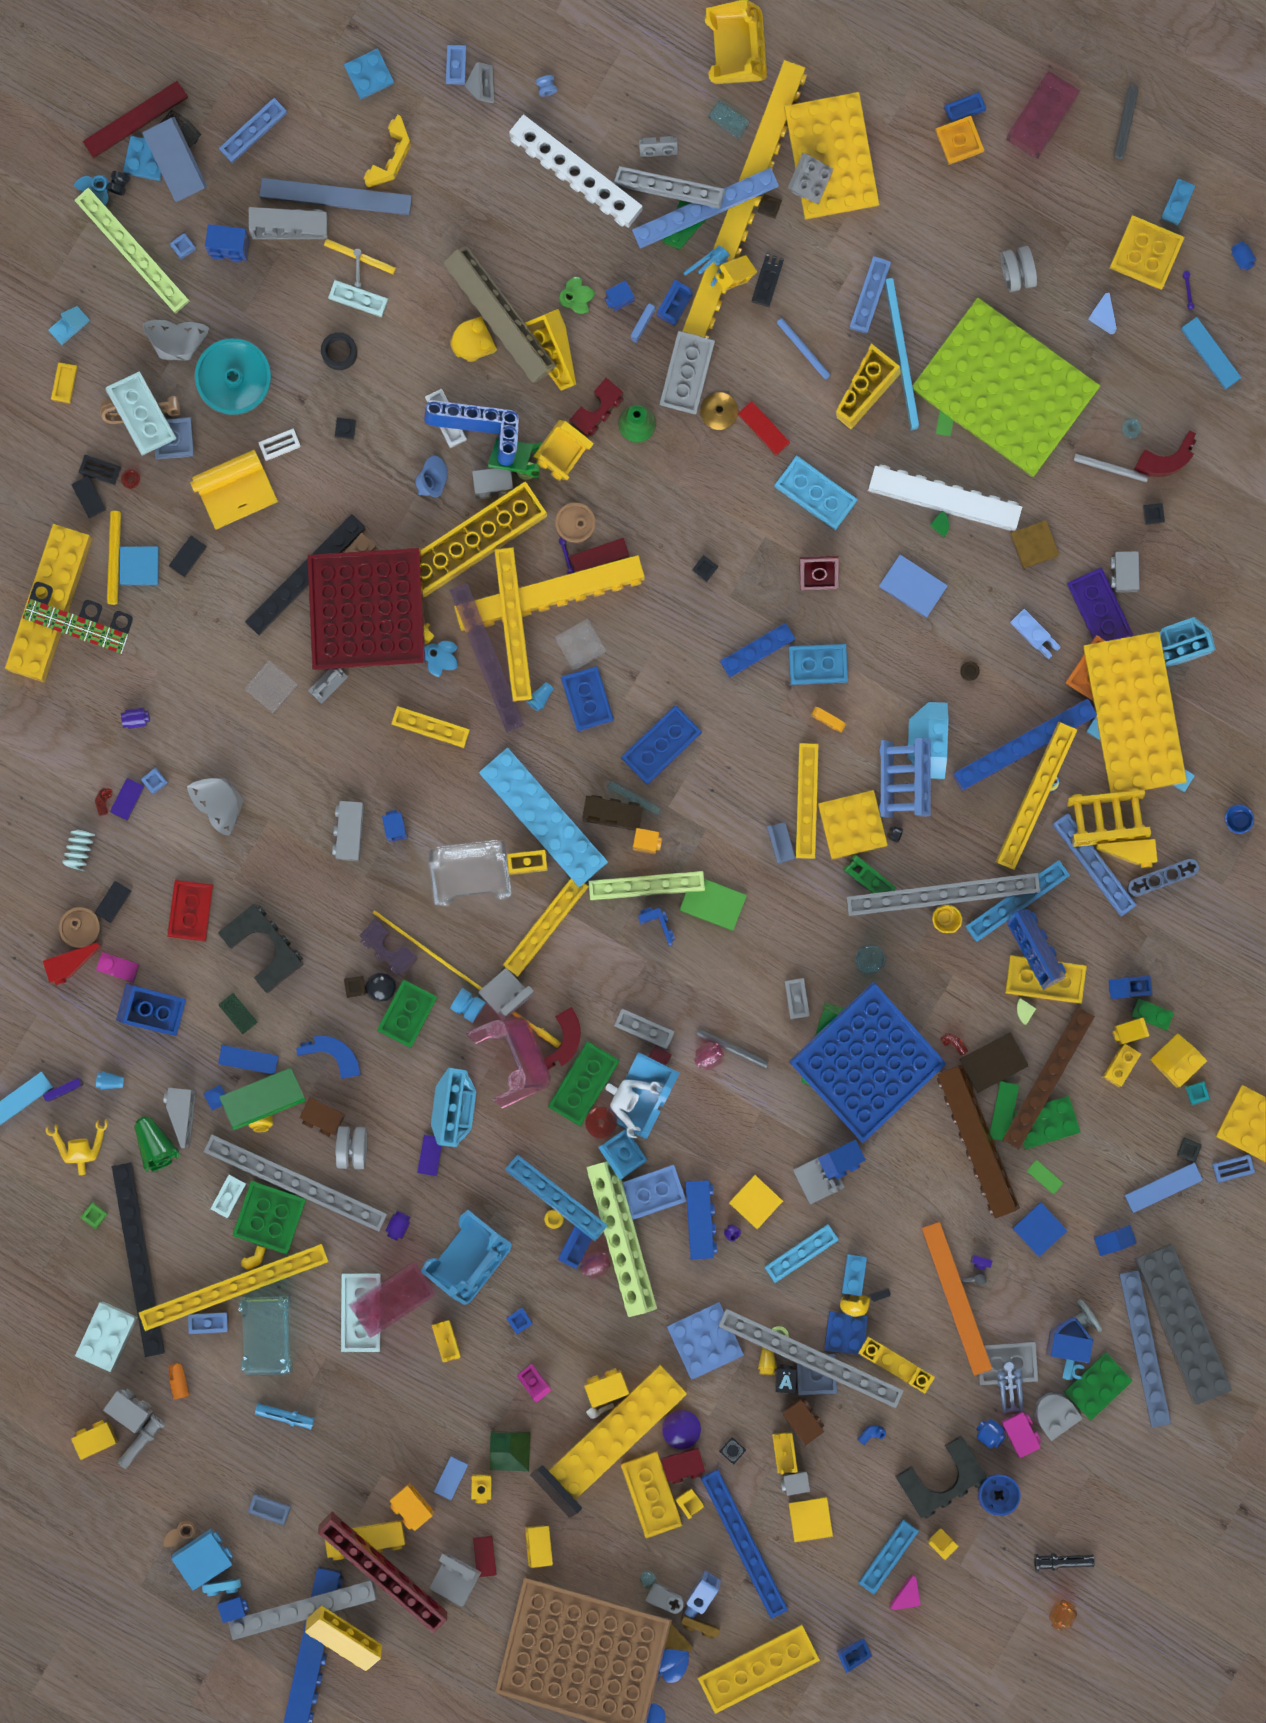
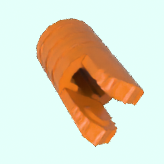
[168,1363,190,1400]

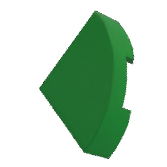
[930,511,949,538]

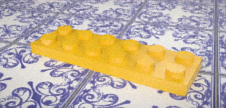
[697,1624,820,1714]

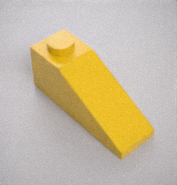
[1095,839,1157,868]
[1112,1018,1149,1045]

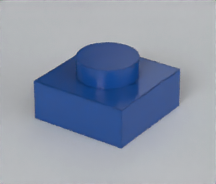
[203,1085,226,1111]
[506,1307,533,1334]

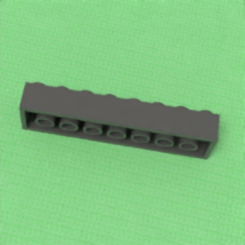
[1134,1244,1232,1405]

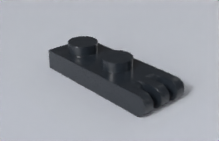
[751,253,784,307]

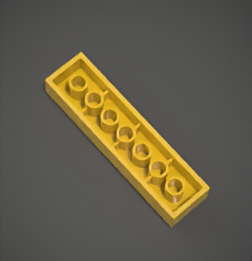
[421,481,547,598]
[5,524,93,683]
[548,1364,687,1500]

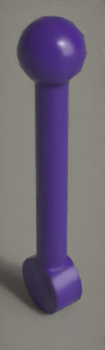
[1182,271,1195,310]
[559,538,575,574]

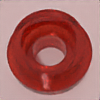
[121,470,140,489]

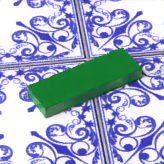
[990,1081,1019,1141]

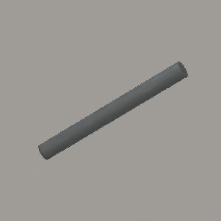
[696,1029,769,1068]

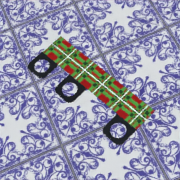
[23,582,133,654]

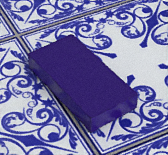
[110,778,144,821]
[43,1078,83,1102]
[417,1135,442,1176]

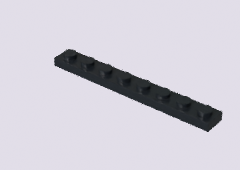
[245,514,366,636]

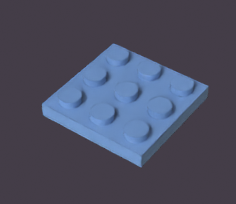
[667,1302,744,1380]

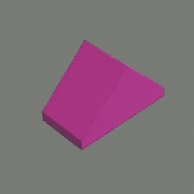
[889,1574,921,1610]

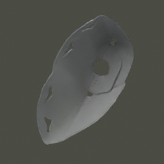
[143,320,209,361]
[187,778,244,836]

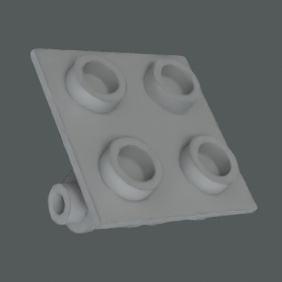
[793,1153,845,1205]

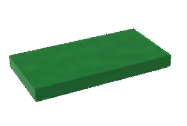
[548,1041,620,1127]
[219,1068,305,1131]

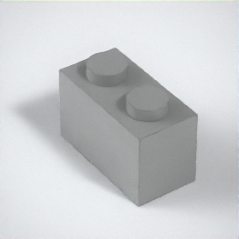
[472,468,513,499]
[1110,552,1139,593]

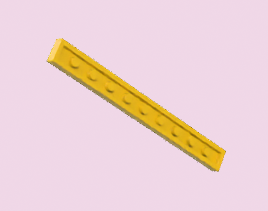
[139,1244,329,1331]

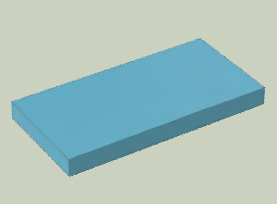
[774,455,858,531]

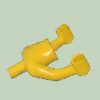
[46,1119,108,1175]

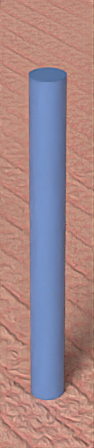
[777,318,831,380]

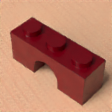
[569,378,624,438]

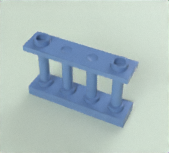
[879,738,931,818]

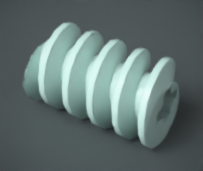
[62,829,95,871]

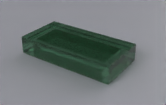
[219,993,258,1035]

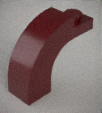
[1134,430,1197,477]
[537,1007,581,1071]

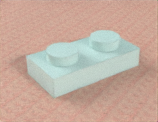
[211,1175,246,1218]

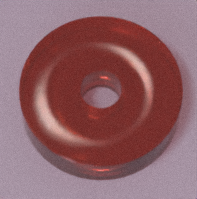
[585,1107,617,1139]

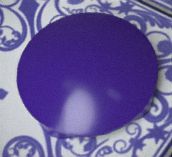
[662,1410,701,1449]

